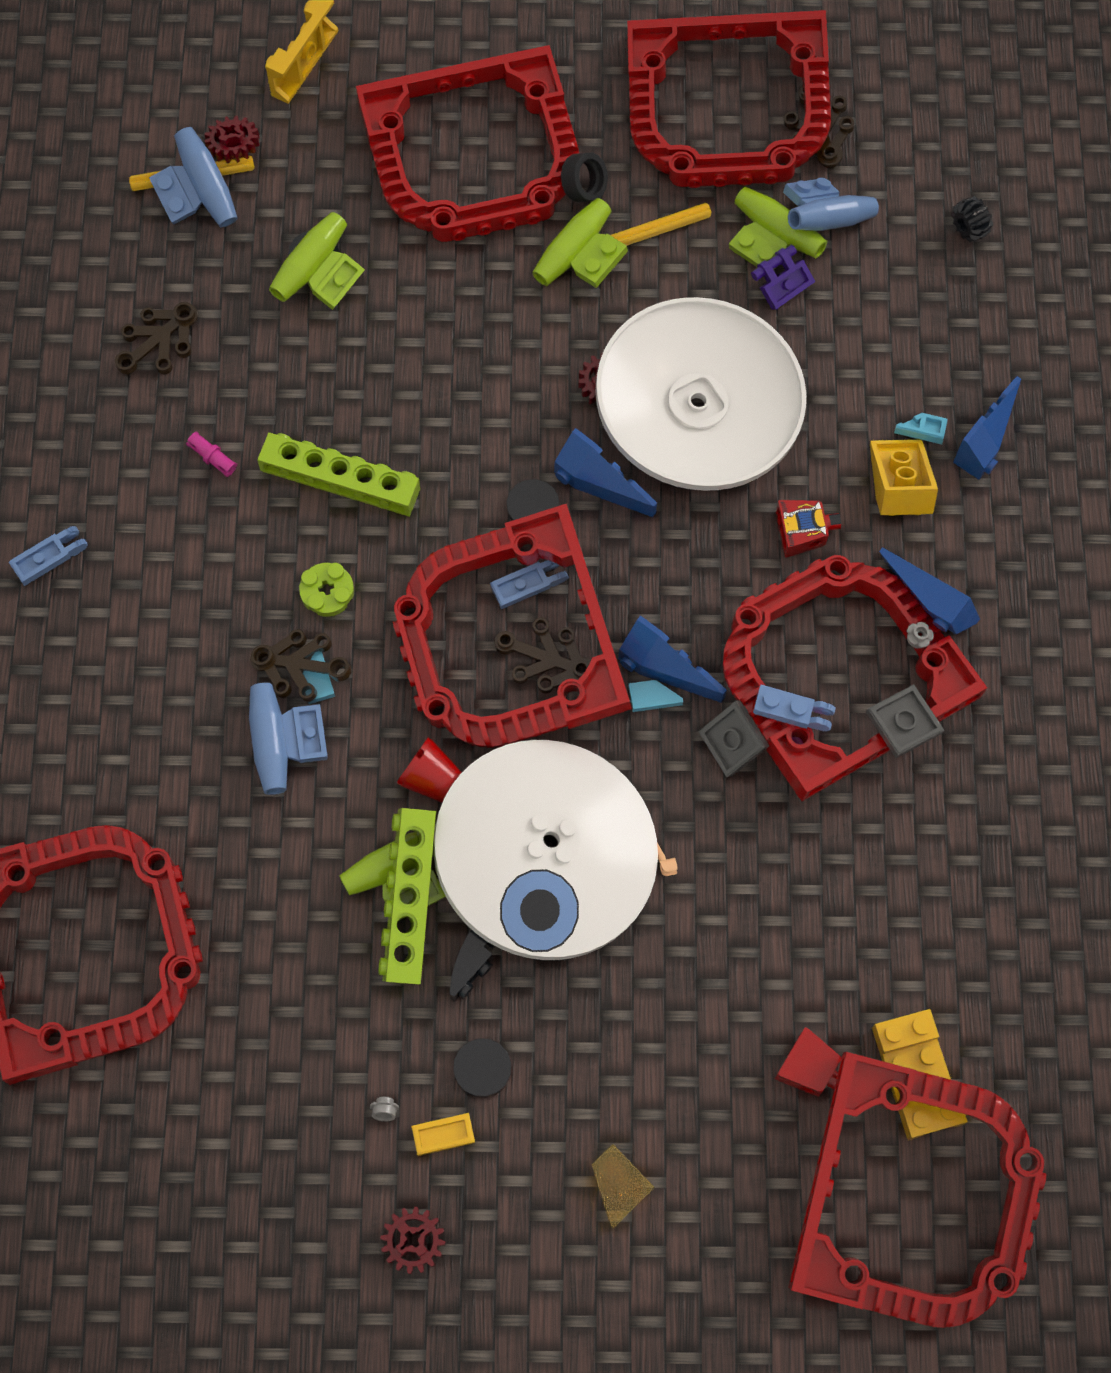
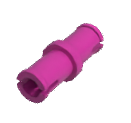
[186,432,237,477]

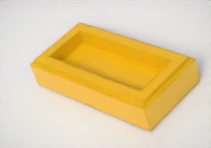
[412,1113,475,1156]

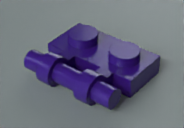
[751,245,815,310]

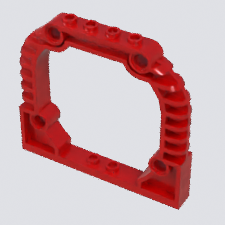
[627,10,831,188]
[356,45,579,242]
[393,504,632,748]
[723,555,988,801]
[0,825,203,1085]
[788,1052,1046,1328]

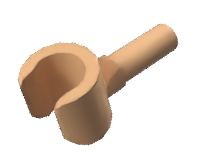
[657,843,677,876]

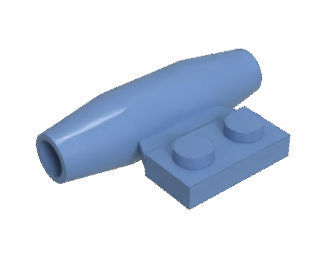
[149,127,238,227]
[783,178,879,231]
[249,683,328,795]

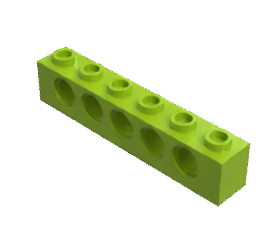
[257,433,420,517]
[378,808,436,984]

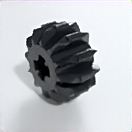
[951,196,993,242]

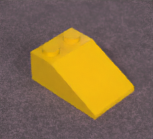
[870,440,938,516]

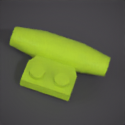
[729,187,827,270]
[532,198,628,288]
[269,212,365,310]
[339,832,446,923]

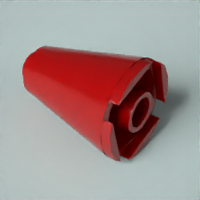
[396,737,462,803]

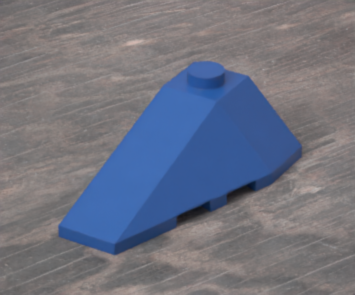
[953,376,1021,480]
[554,428,657,517]
[879,547,980,634]
[618,616,727,703]

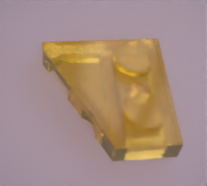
[592,1144,654,1229]

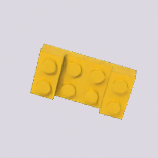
[265,0,339,104]
[872,1009,968,1141]

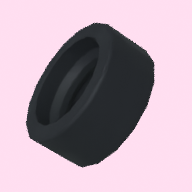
[561,152,608,202]

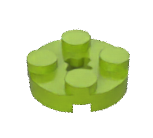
[299,563,354,617]

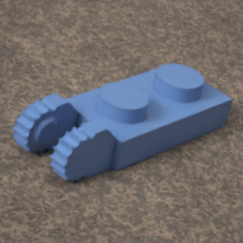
[9,526,88,586]
[490,560,569,609]
[753,685,836,731]

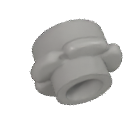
[907,622,934,648]
[370,1097,399,1121]

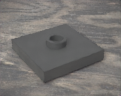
[866,684,944,758]
[698,700,769,777]

